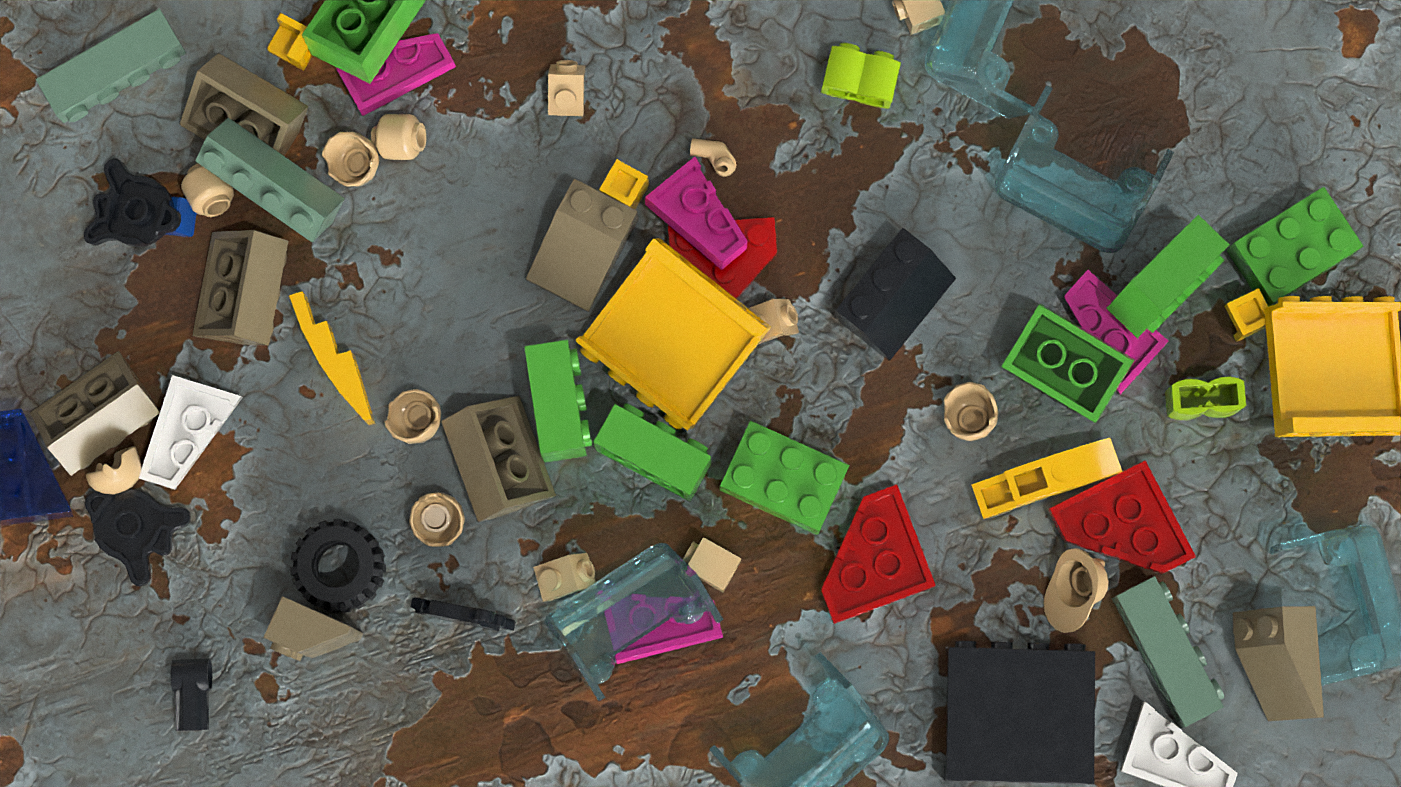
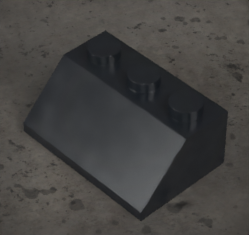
[834,228,956,361]

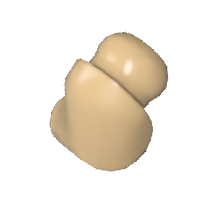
[690,138,736,177]

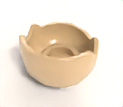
[322,132,379,187]
[944,382,998,441]
[384,389,441,444]
[86,446,142,494]
[409,492,465,547]

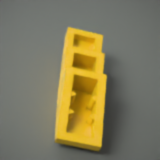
[289,291,375,425]

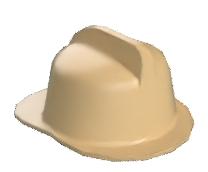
[1044,548,1109,633]

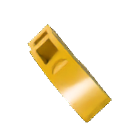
[971,438,1123,519]

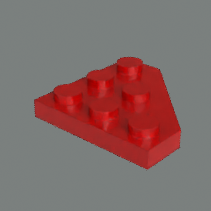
[668,217,777,299]
[1048,460,1196,574]
[821,484,936,625]

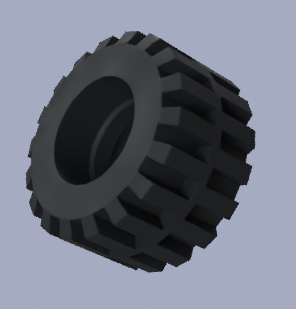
[290,519,386,613]

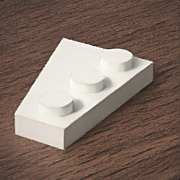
[139,375,242,490]
[1120,701,1238,787]

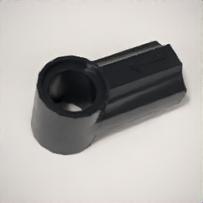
[171,658,213,731]

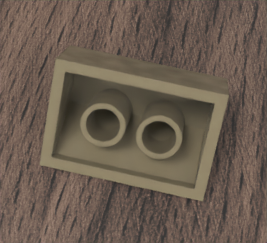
[179,53,309,156]
[192,230,288,346]
[30,351,160,475]
[441,396,556,522]
[263,596,363,661]

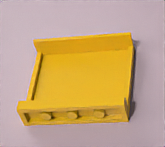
[575,238,771,431]
[1264,296,1401,437]

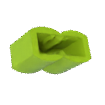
[821,43,901,109]
[1165,377,1246,420]

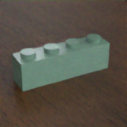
[35,8,186,123]
[195,117,345,242]
[1111,576,1224,728]

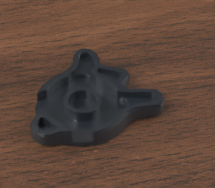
[84,158,181,247]
[85,489,191,587]
[410,597,516,631]

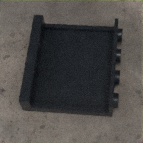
[944,641,1095,785]

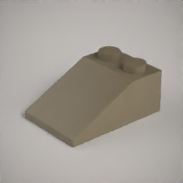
[526,179,639,312]
[1233,606,1324,721]

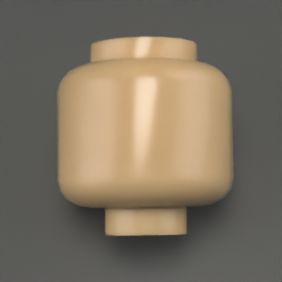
[371,114,426,160]
[181,163,234,217]

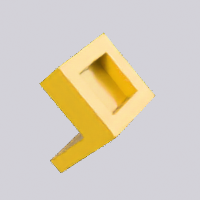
[267,13,312,71]
[599,159,649,209]
[1224,288,1268,342]

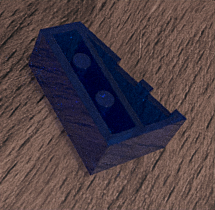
[0,409,74,526]

